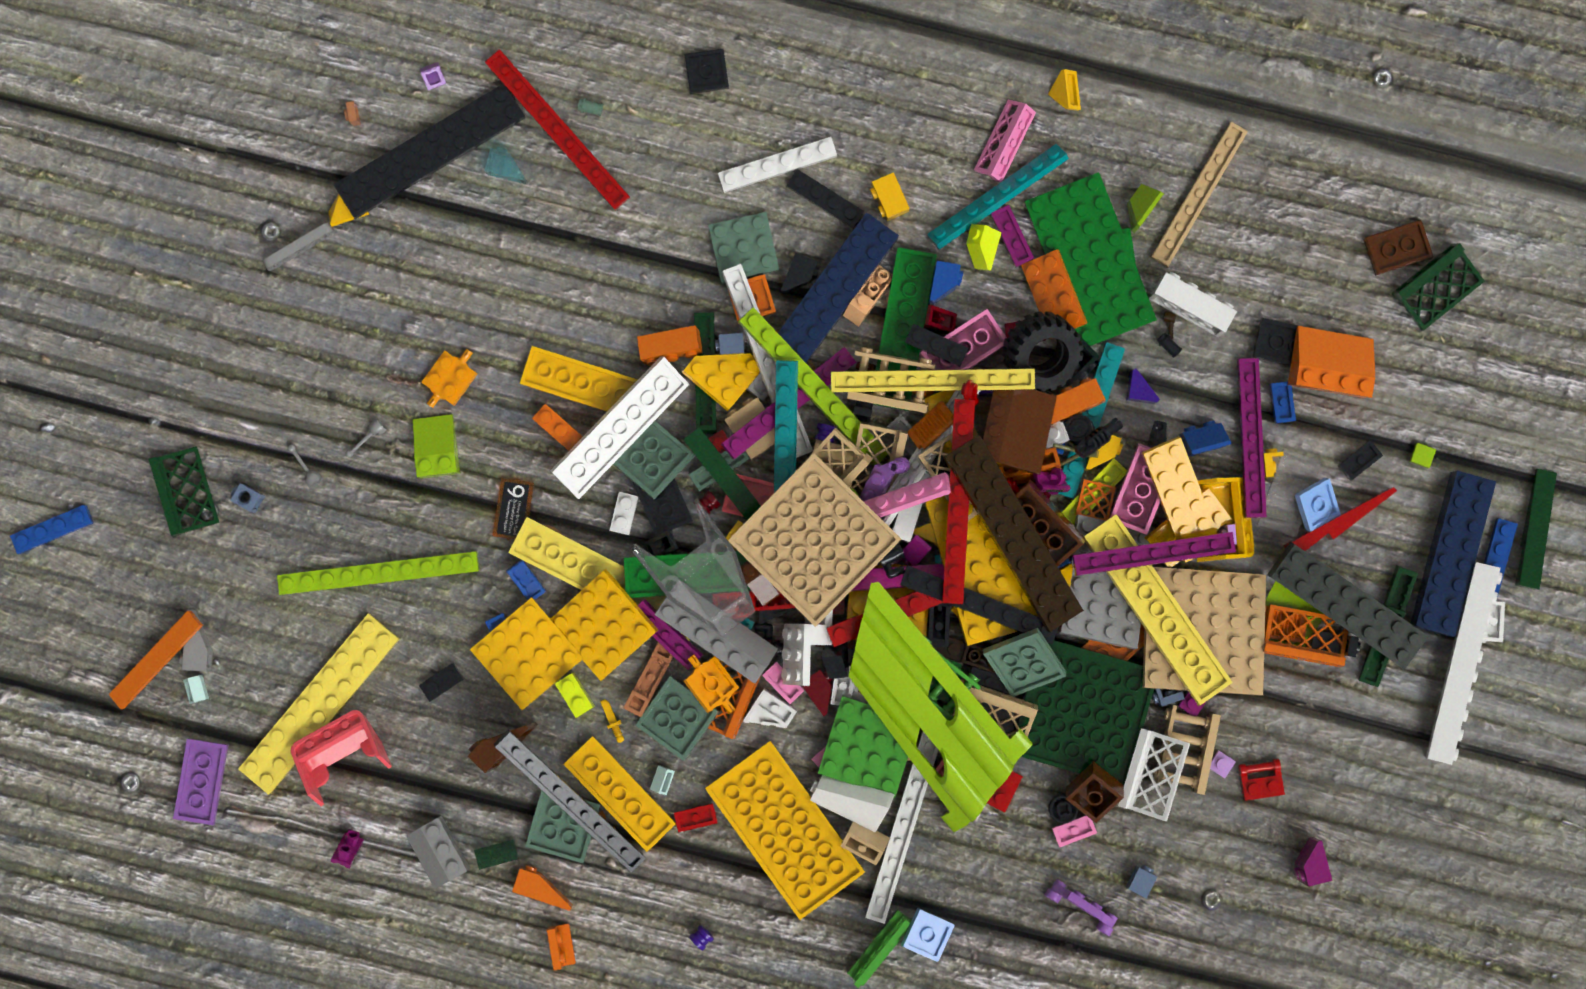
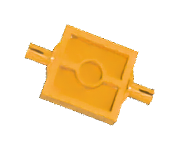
[421,349,477,408]
[683,654,739,714]

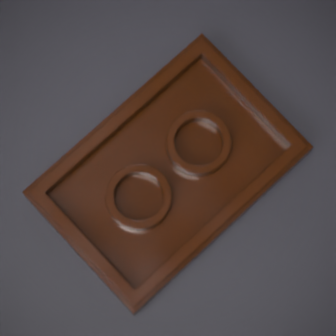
[1363,220,1434,276]

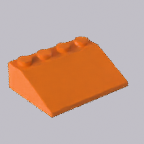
[1288,326,1375,398]

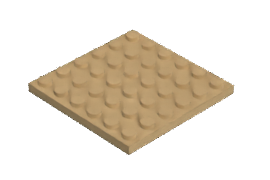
[728,453,901,627]
[1142,567,1266,696]

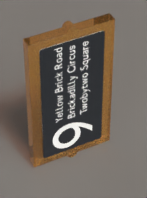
[492,478,534,541]

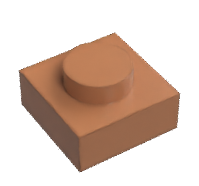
[344,101,361,126]

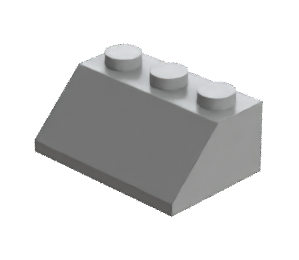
[406,816,471,889]

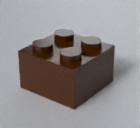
[1066,761,1124,823]

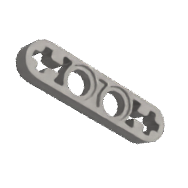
[263,222,335,271]

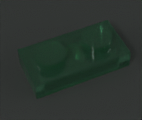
[474,839,519,870]

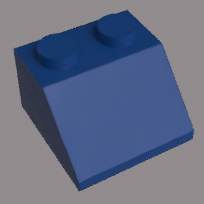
[928,261,963,305]
[1179,421,1231,457]

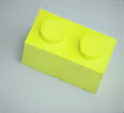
[555,673,595,718]

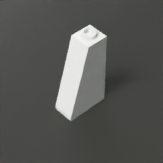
[892,471,931,543]
[810,775,895,832]

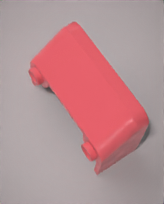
[291,710,392,806]

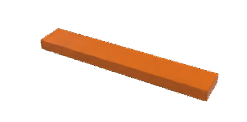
[108,610,203,709]

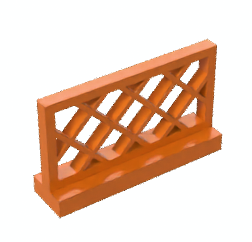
[1263,604,1348,667]
[708,658,762,739]

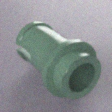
[577,98,604,116]

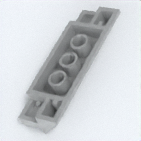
[655,580,778,683]

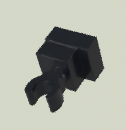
[853,392,873,423]

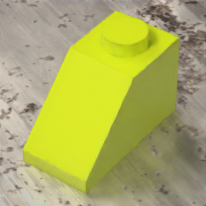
[966,224,1001,271]

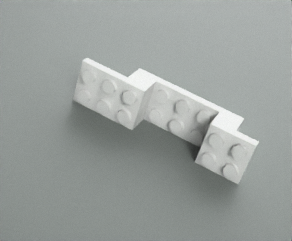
[781,610,833,686]

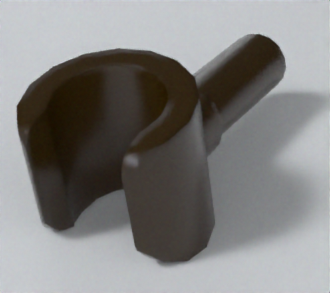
[1163,311,1176,340]

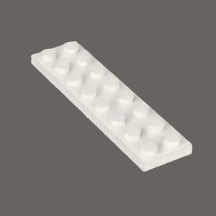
[550,356,689,499]

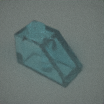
[485,147,526,184]

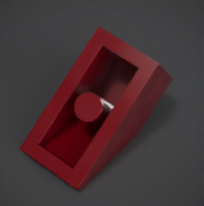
[802,669,832,716]

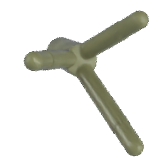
[1053,440,1099,466]

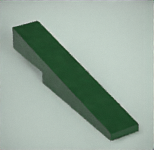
[694,312,717,434]
[683,427,761,520]
[1515,469,1557,590]
[1358,565,1419,687]

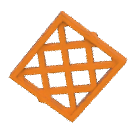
[1075,479,1116,521]

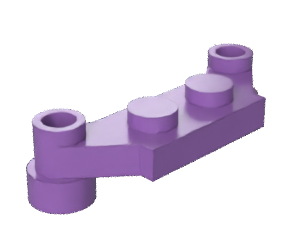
[859,457,910,501]
[1044,879,1118,936]

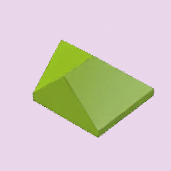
[1127,184,1164,233]

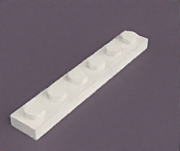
[718,137,837,193]

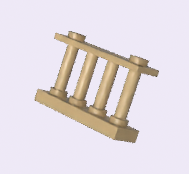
[847,347,936,413]
[1152,705,1221,795]

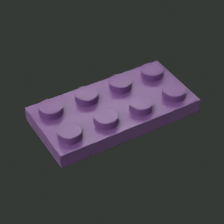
[173,738,229,825]

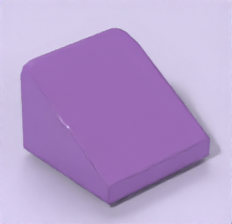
[420,62,446,90]

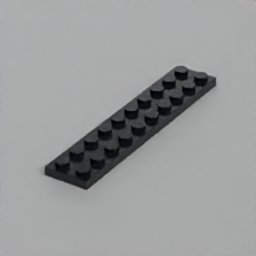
[333,84,525,219]

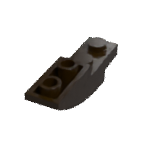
[926,630,996,673]

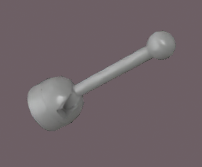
[346,418,387,458]
[288,444,323,488]

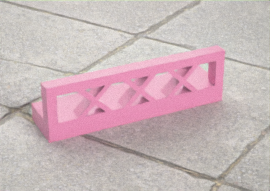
[974,99,1036,183]

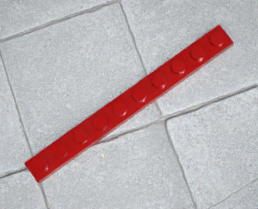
[485,49,630,211]
[942,399,975,604]

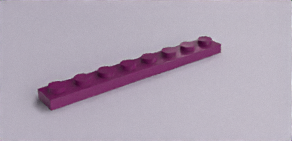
[721,347,857,460]
[1237,358,1267,518]
[1072,532,1236,576]

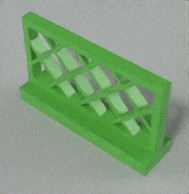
[847,909,912,988]

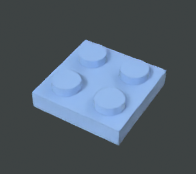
[1295,478,1341,532]
[901,908,955,962]

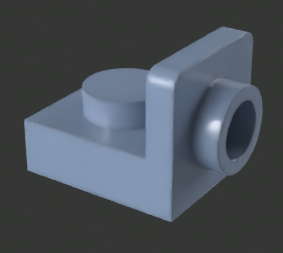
[1152,689,1185,707]

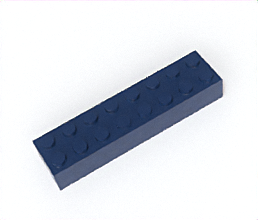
[778,212,899,364]
[1410,471,1496,637]

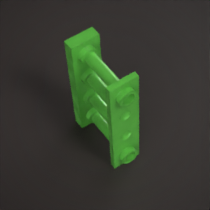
[923,635,981,721]

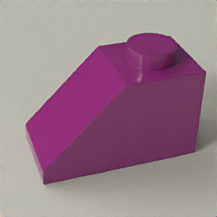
[901,535,932,566]

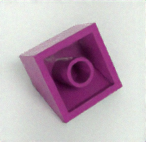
[1293,837,1333,887]

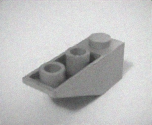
[180,609,213,672]

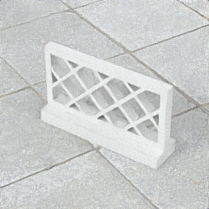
[1118,728,1190,821]

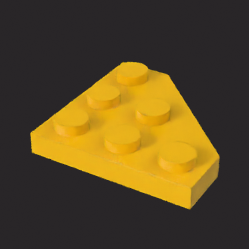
[682,353,760,411]

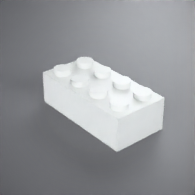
[1149,272,1237,337]

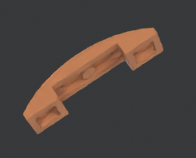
[623,642,673,717]

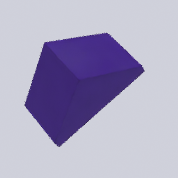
[1126,368,1160,404]

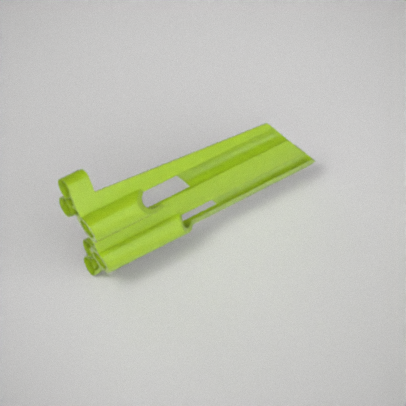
[849,582,1033,832]

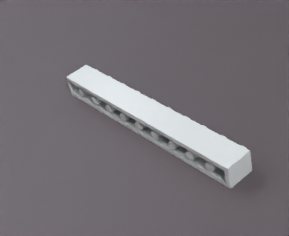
[1426,562,1503,765]

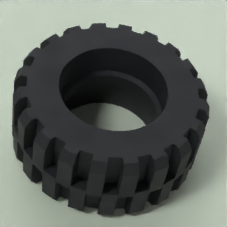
[1002,311,1084,392]

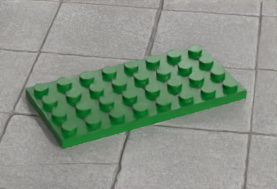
[1024,172,1157,346]

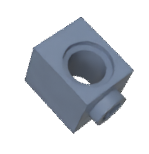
[715,333,745,355]
[230,483,265,513]
[1126,865,1157,899]

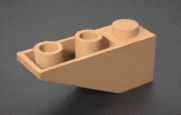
[843,265,893,327]

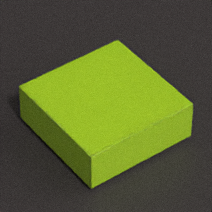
[1409,443,1436,468]

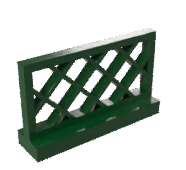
[1391,243,1485,331]
[149,446,220,537]

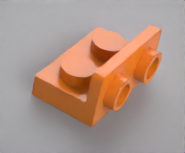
[547,924,576,970]

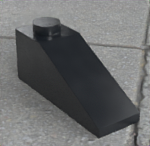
[928,603,950,647]

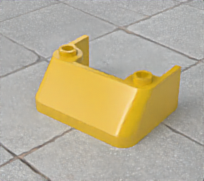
[1197,477,1254,562]

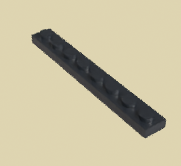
[900,566,1059,644]

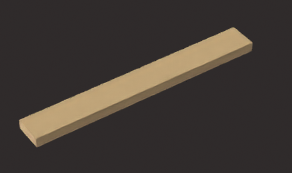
[1150,122,1248,268]

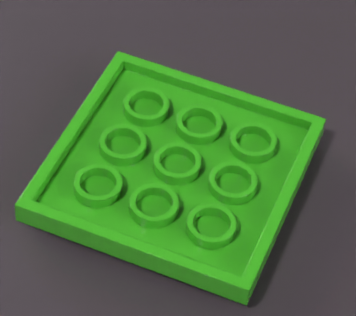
[818,696,908,798]

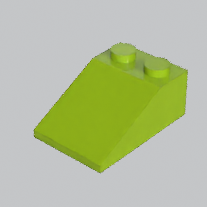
[413,414,460,479]

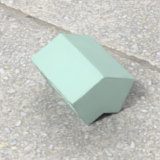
[183,675,209,704]
[650,765,675,795]

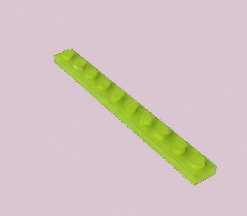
[737,307,888,467]
[277,551,479,595]

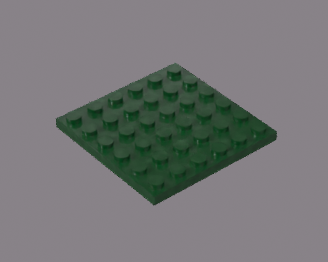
[1015,640,1154,785]

